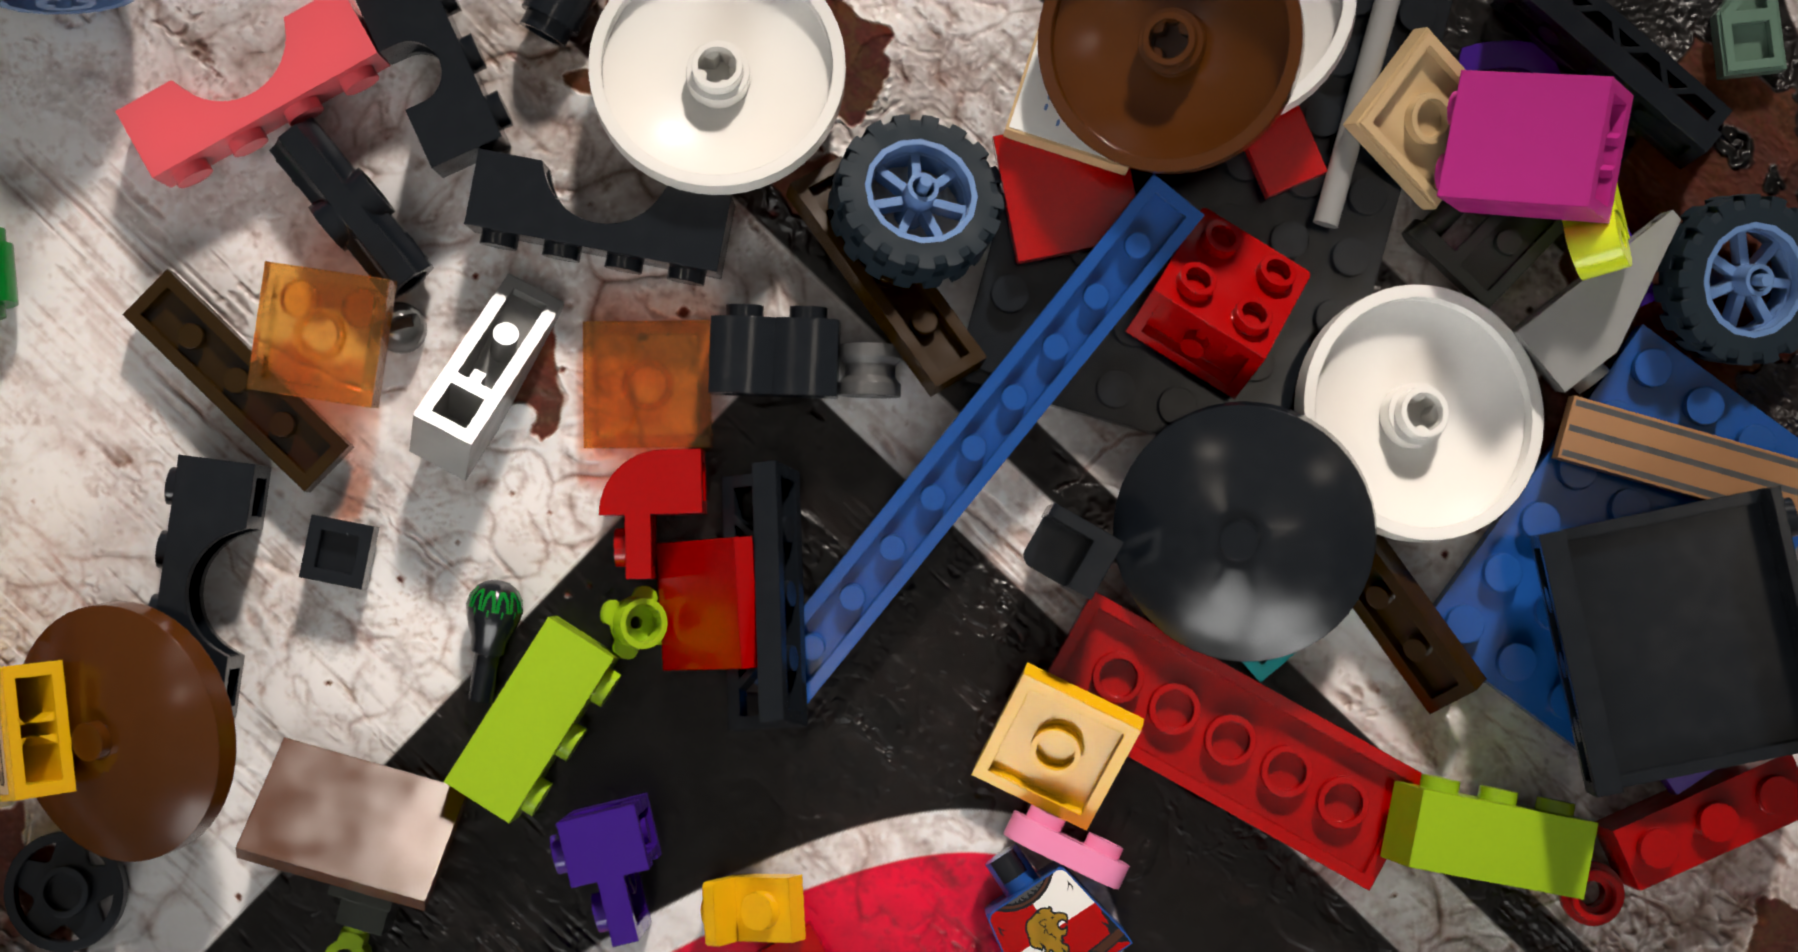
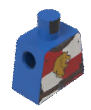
[984,843,1133,952]

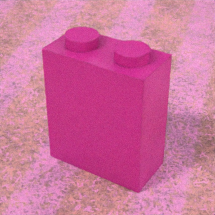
[1435,70,1634,224]

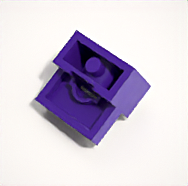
[550,792,662,947]

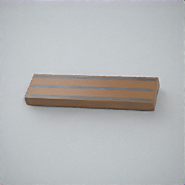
[1551,395,1798,513]

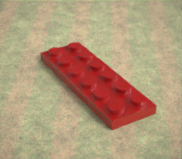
[1047,592,1421,891]

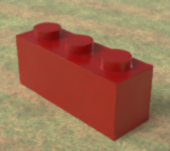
[1595,755,1798,891]

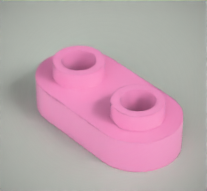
[1003,804,1130,890]

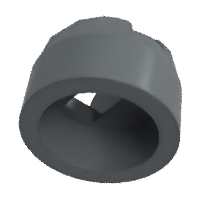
[373,302,427,354]

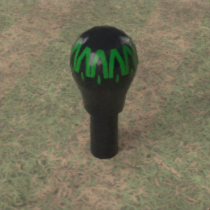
[466,580,524,703]

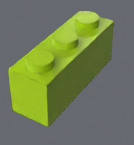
[444,616,622,823]
[1380,773,1599,900]

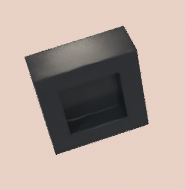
[299,514,380,590]

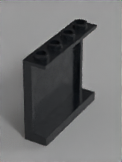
[1529,486,1798,798]

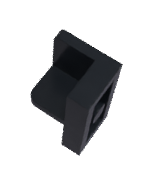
[1023,503,1124,600]

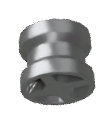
[838,342,902,399]

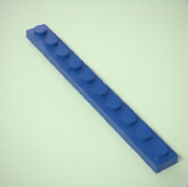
[754,174,1204,704]

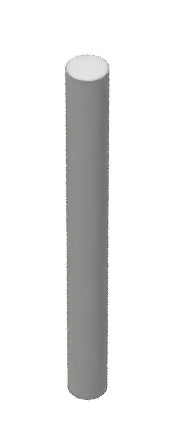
[1313,0,1401,229]

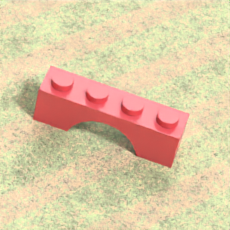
[115,0,390,188]

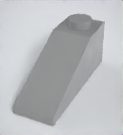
[1512,210,1681,394]
[409,273,564,481]

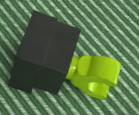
[325,885,399,952]

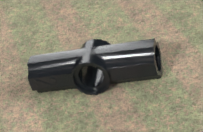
[269,117,434,301]

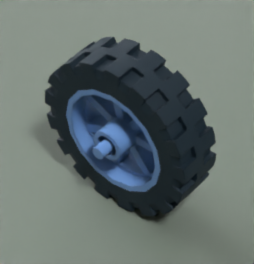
[828,114,1005,289]
[1653,194,1798,366]

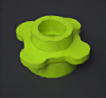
[600,586,668,660]

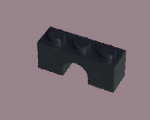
[356,0,514,178]

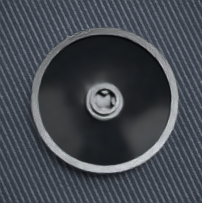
[1113,401,1377,662]

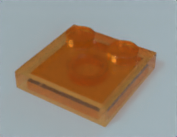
[246,261,397,408]
[583,320,713,449]

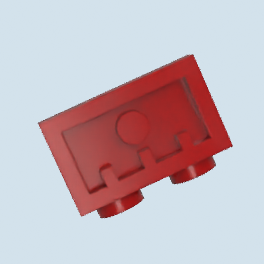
[1125,208,1310,399]

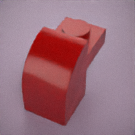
[599,448,707,579]

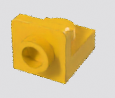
[701,873,806,947]

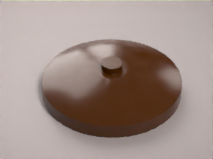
[1038,0,1305,174]
[23,601,237,862]

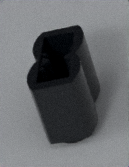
[708,304,841,399]

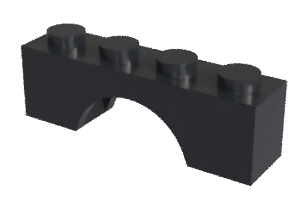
[464,149,736,286]
[148,454,272,718]

